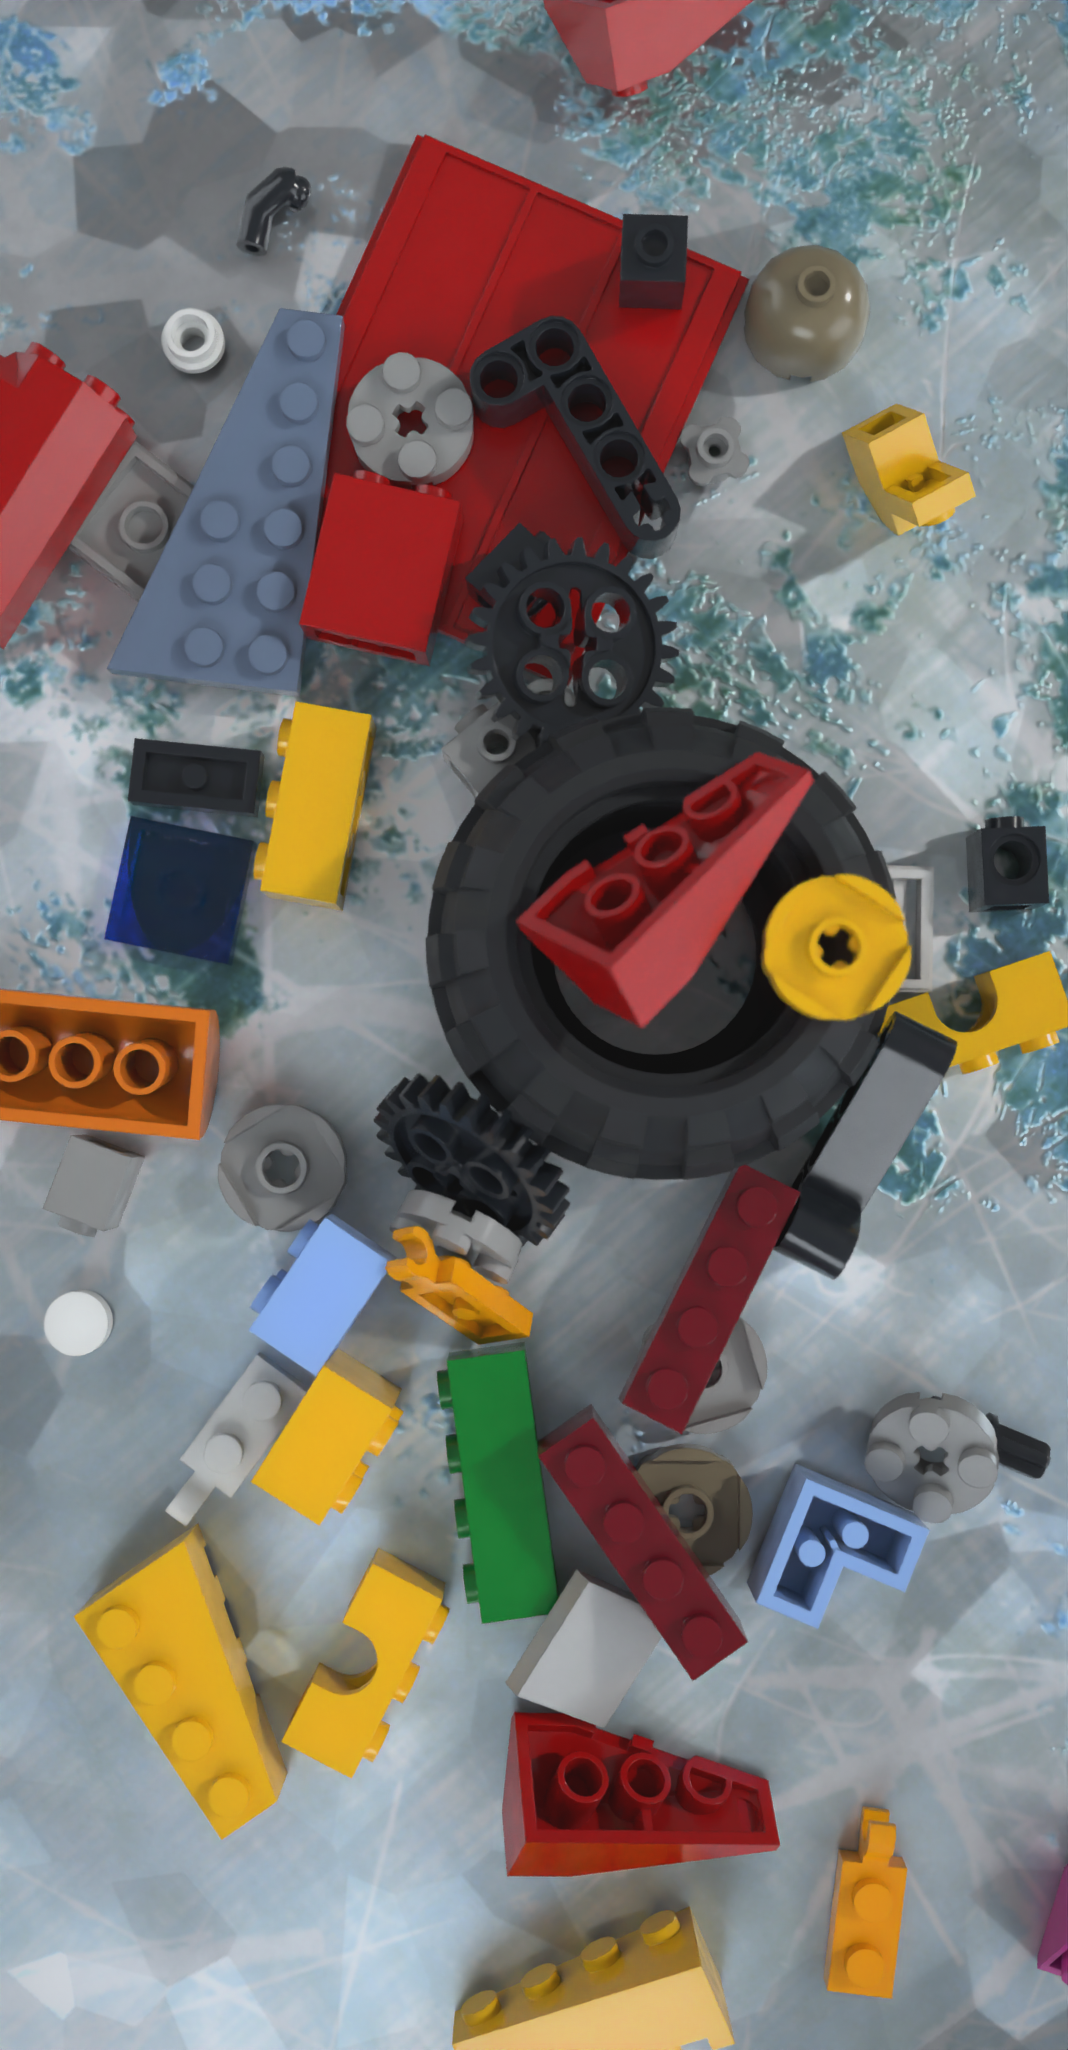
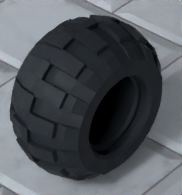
[426,707,896,1180]

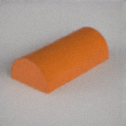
[0,988,220,1140]

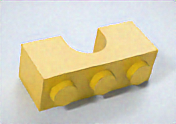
[878,951,1068,1075]
[281,1548,450,1779]

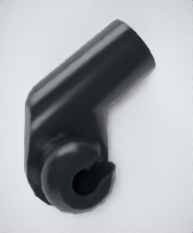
[236,167,311,256]

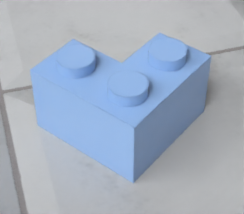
[249,1214,397,1376]
[747,1463,930,1629]

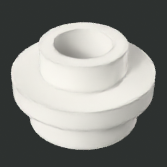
[161,308,225,374]

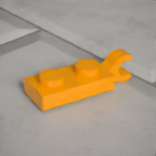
[385,1226,533,1345]
[823,1806,907,1999]

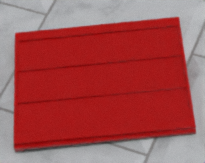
[319,134,750,687]

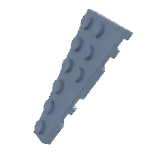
[107,308,345,697]

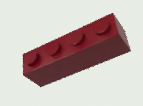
[618,1164,801,1434]
[538,1404,748,1681]

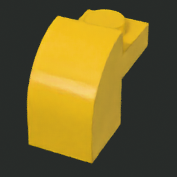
[842,403,976,536]

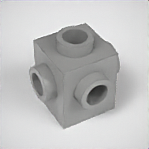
[441,701,536,798]

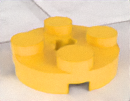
[761,875,911,1021]

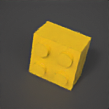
[251,1348,404,1526]

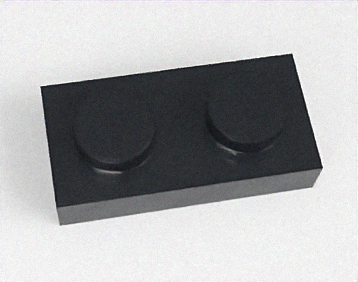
[128,738,264,818]

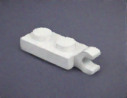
[165,1352,309,1527]

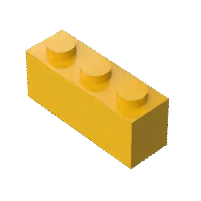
[253,701,377,911]

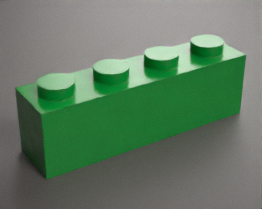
[437,1342,559,1624]

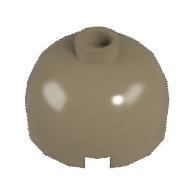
[744,245,870,381]

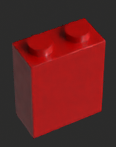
[299,470,464,667]

